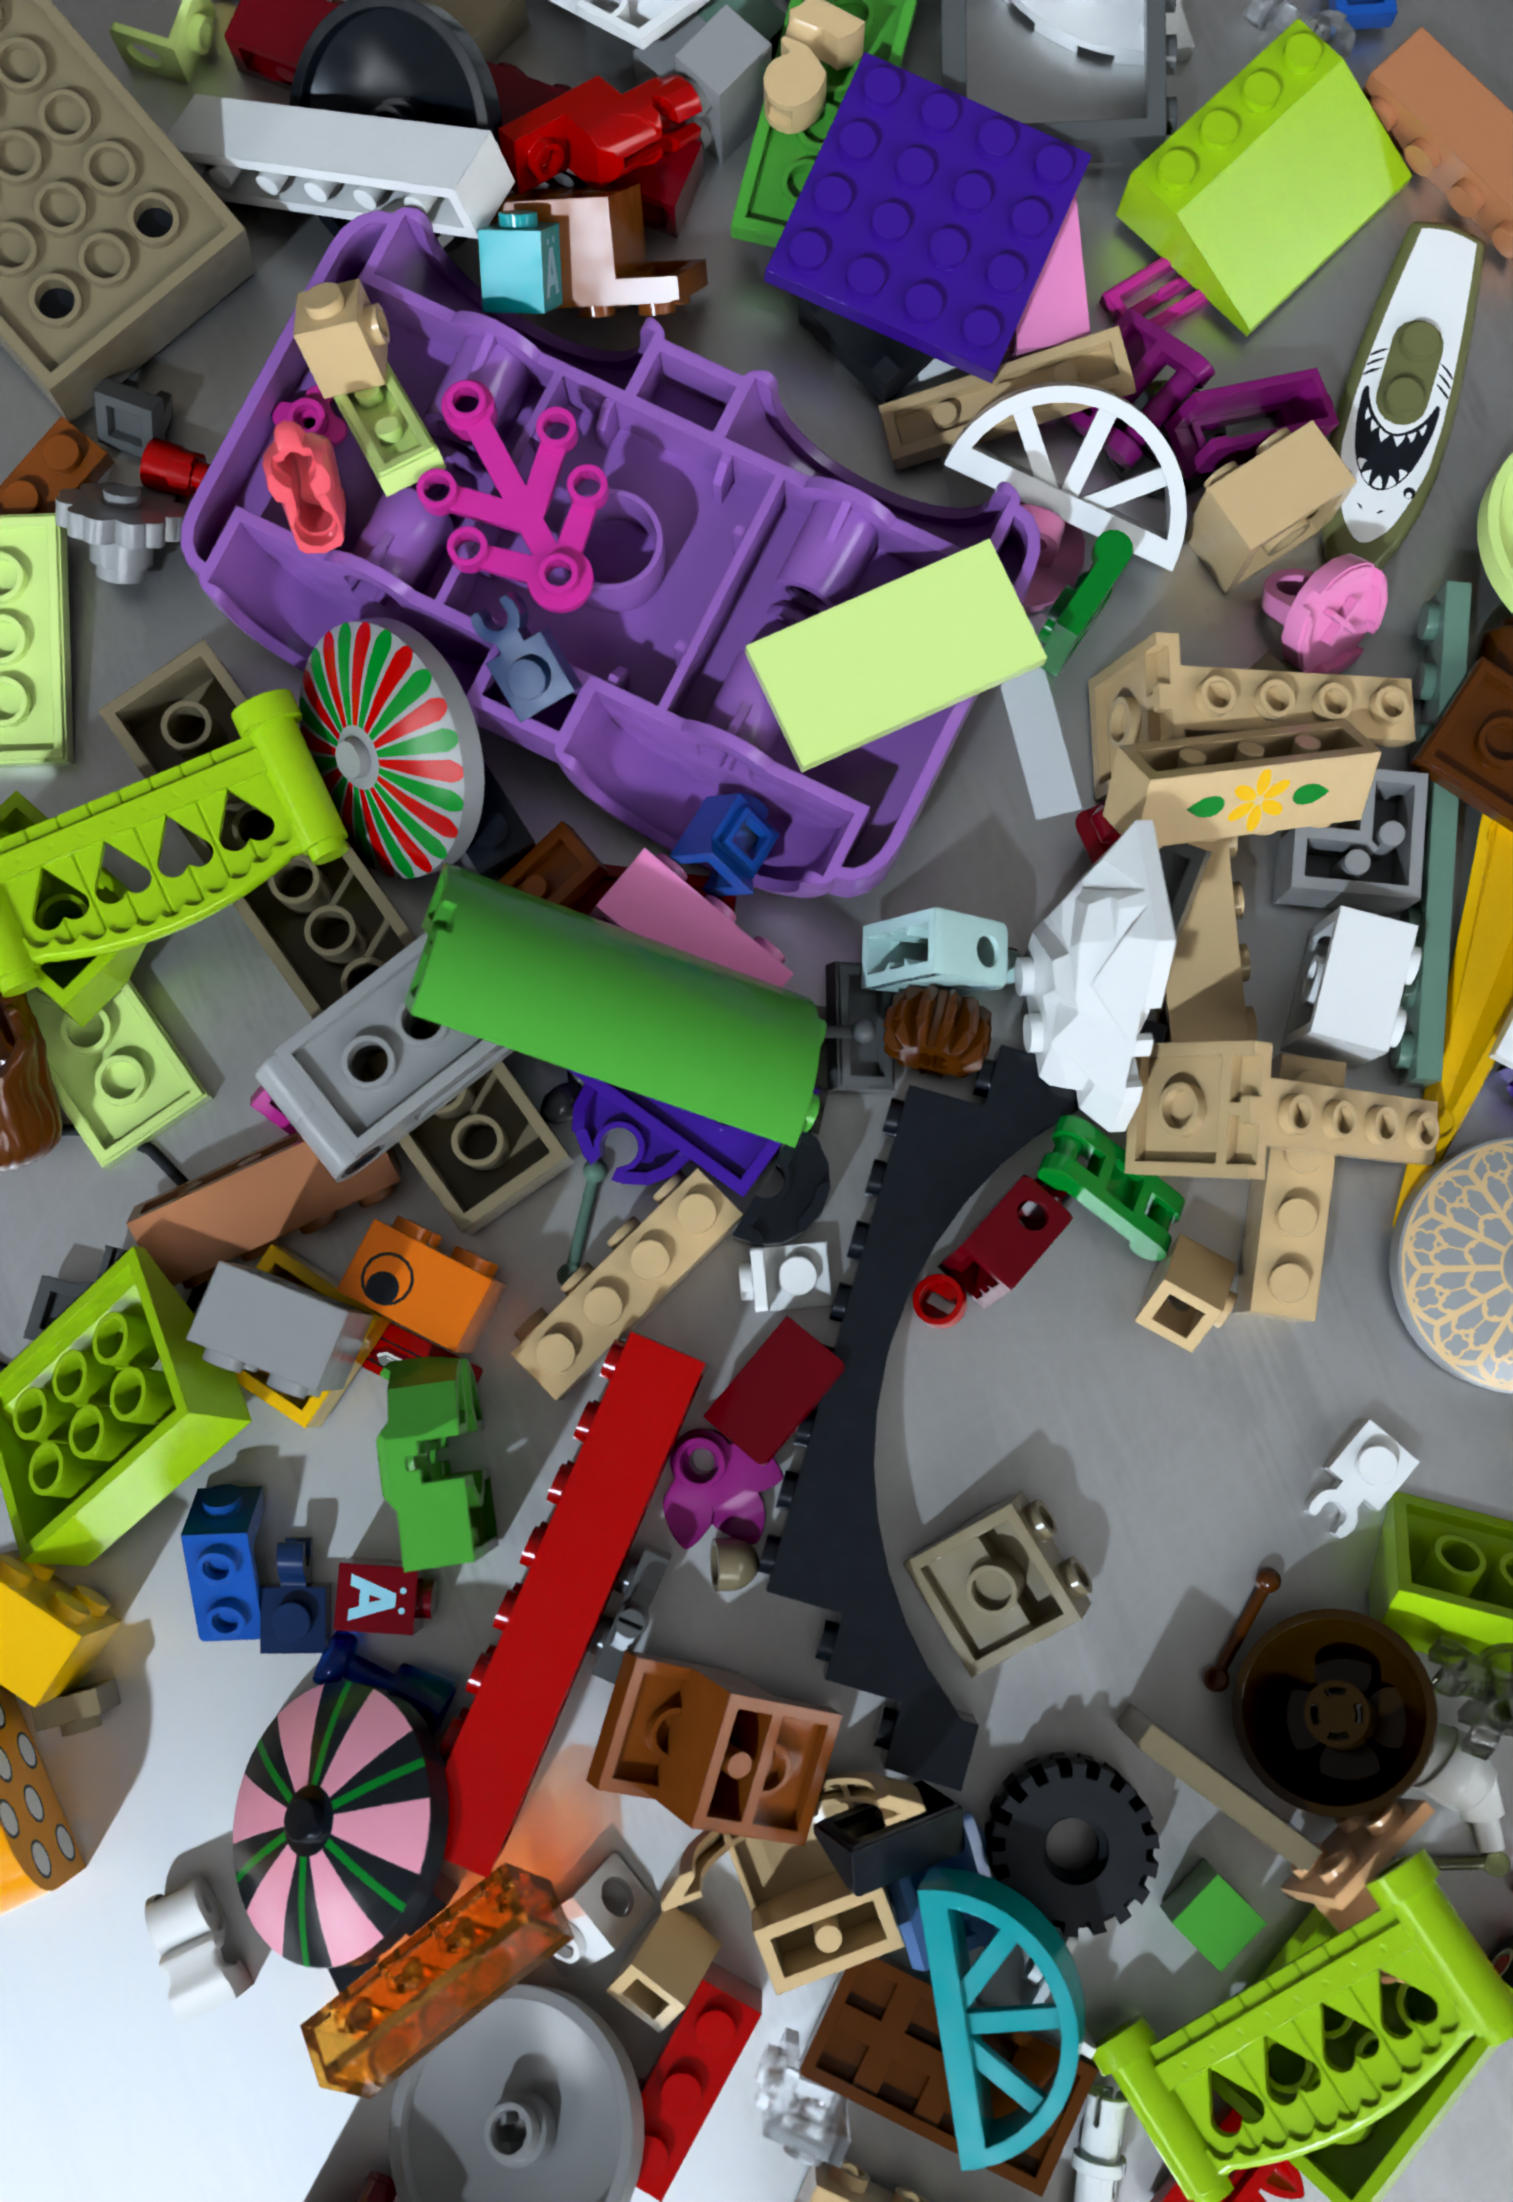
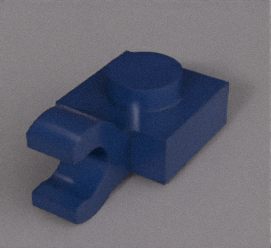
[260,1537,331,1654]

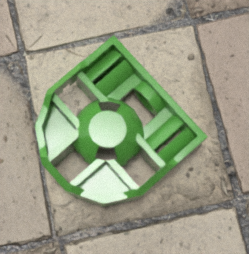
[376,1357,499,1572]

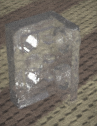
[754,2027,851,2168]

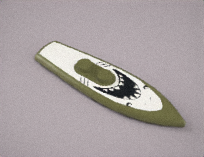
[1321,221,1486,570]

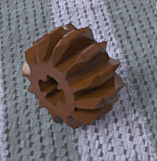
[883,985,992,1079]

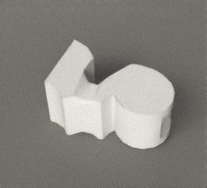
[144,1876,254,2025]

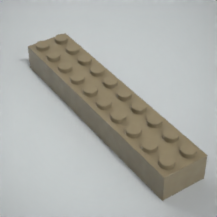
[98,638,575,1236]

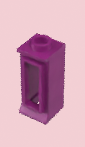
[1164,368,1340,480]

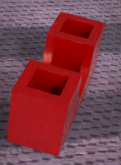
[636,1962,762,2202]

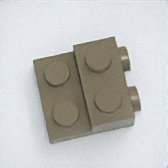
[903,1490,1093,1678]

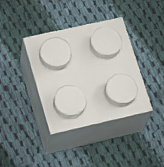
[1280,905,1422,1070]

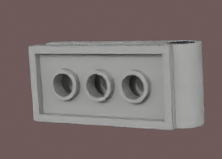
[255,932,514,1182]

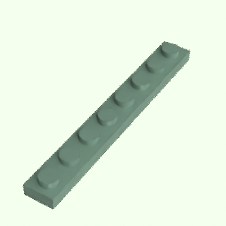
[1390,581,1472,1089]

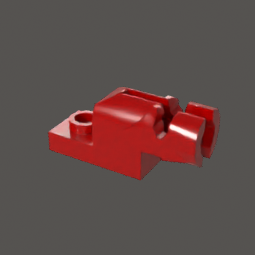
[498,74,702,196]

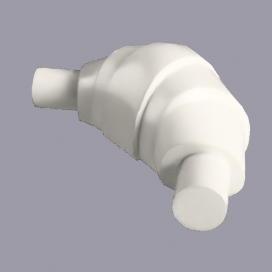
[1413,1723,1505,1853]

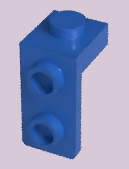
[181,1484,266,1641]

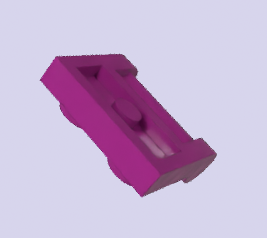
[1058,307,1215,470]

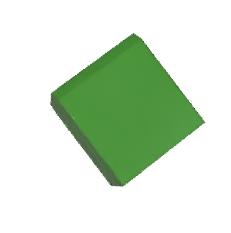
[1160,1859,1267,1972]

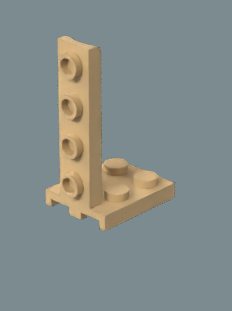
[1088,632,1416,801]
[1124,1040,1440,1180]

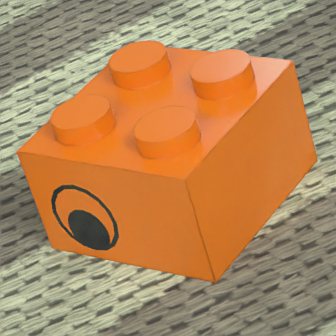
[336,1215,508,1353]

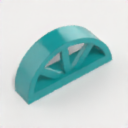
[917,1868,1085,2171]

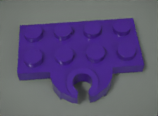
[565,1068,821,1197]

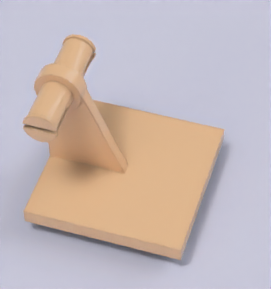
[1280,1798,1435,1984]

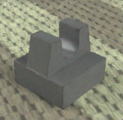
[94,378,173,457]

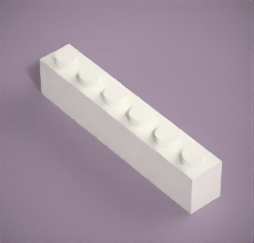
[167,94,515,239]

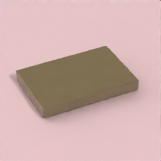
[1117,1703,1322,1872]

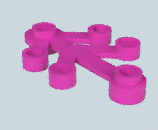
[416,380,609,613]

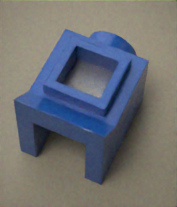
[669,793,780,897]

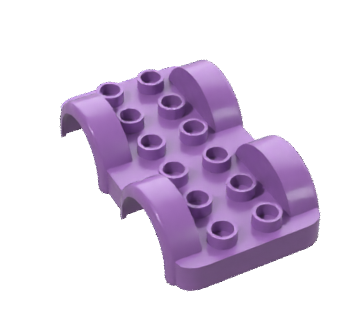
[181,207,1040,898]

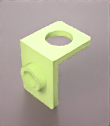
[109,0,216,84]

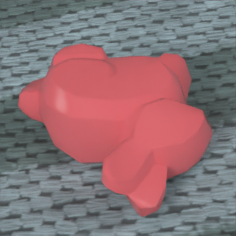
[262,420,346,554]

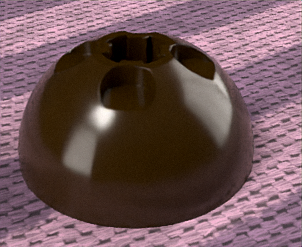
[1232,1609,1438,1817]

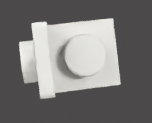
[738,1242,832,1313]

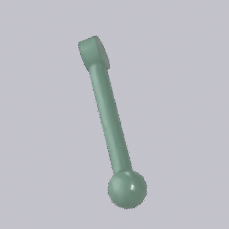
[557,1159,608,1285]

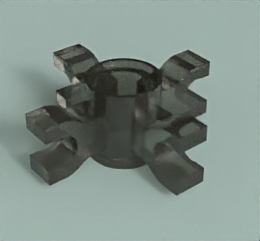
[1428,1635,1513,1760]

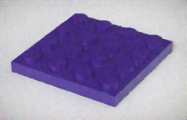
[764,52,1092,384]

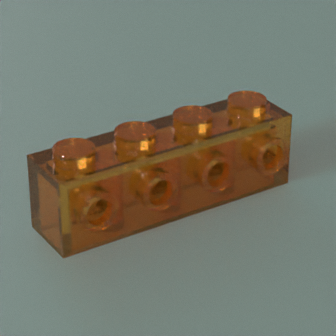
[300,1863,575,2099]

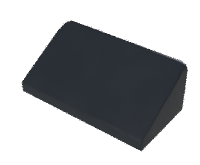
[813,1780,965,1896]

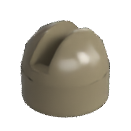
[710,1538,759,1592]

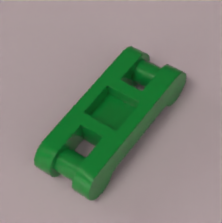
[1037,1115,1185,1261]

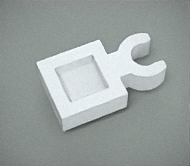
[1303,1418,1420,1539]

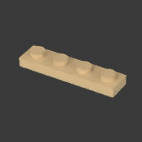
[878,325,1136,471]

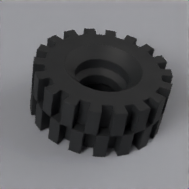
[985,1752,1160,1937]

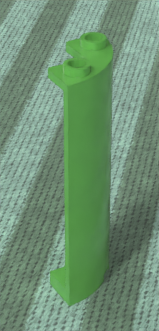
[404,862,827,1148]

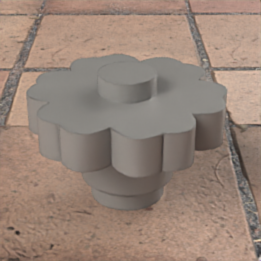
[55,482,188,584]

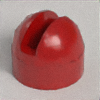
[913,1274,967,1329]

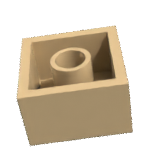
[1184,420,1357,595]

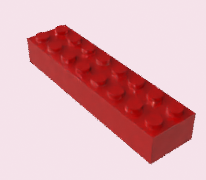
[439,1332,709,1879]

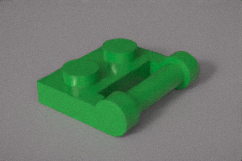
[1037,530,1133,678]

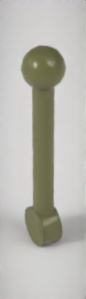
[1382,1851,1511,1878]

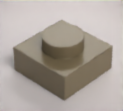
[31,1678,121,1737]

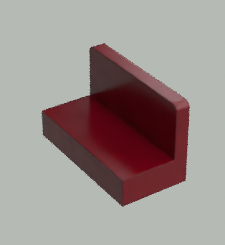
[703,1316,846,1466]

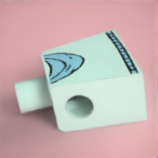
[861,907,1021,996]

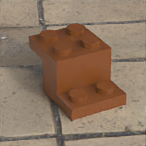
[489,183,708,318]
[586,1650,843,1846]

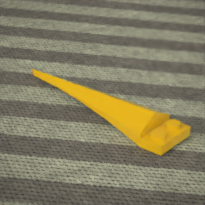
[1393,813,1513,1227]

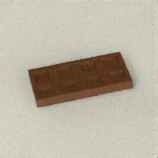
[797,1955,1099,2197]

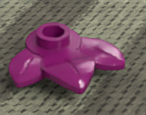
[663,1428,784,1549]

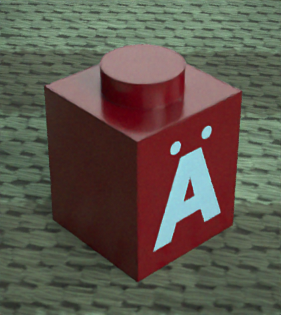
[333,1557,437,1636]

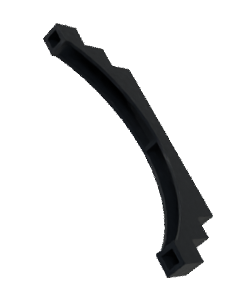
[757,1019,1168,1791]

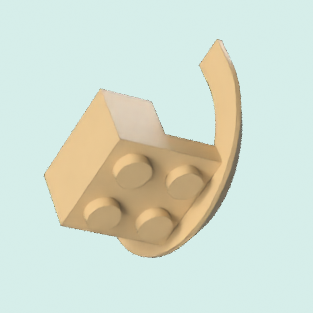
[660,1771,926,1996]

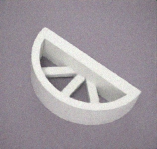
[943,381,1187,571]

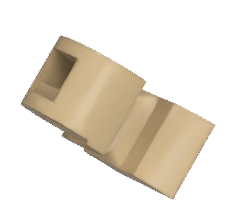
[763,0,865,134]

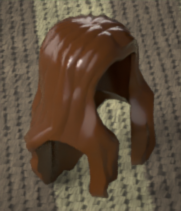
[0,992,63,1174]

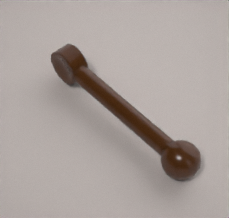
[1201,1567,1281,1692]

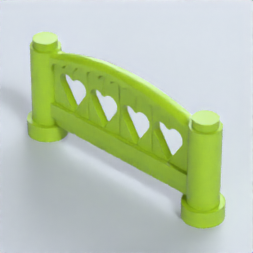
[0,689,349,997]
[1092,1847,1513,2202]

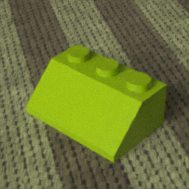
[0,790,147,1028]
[1368,1491,1513,1676]

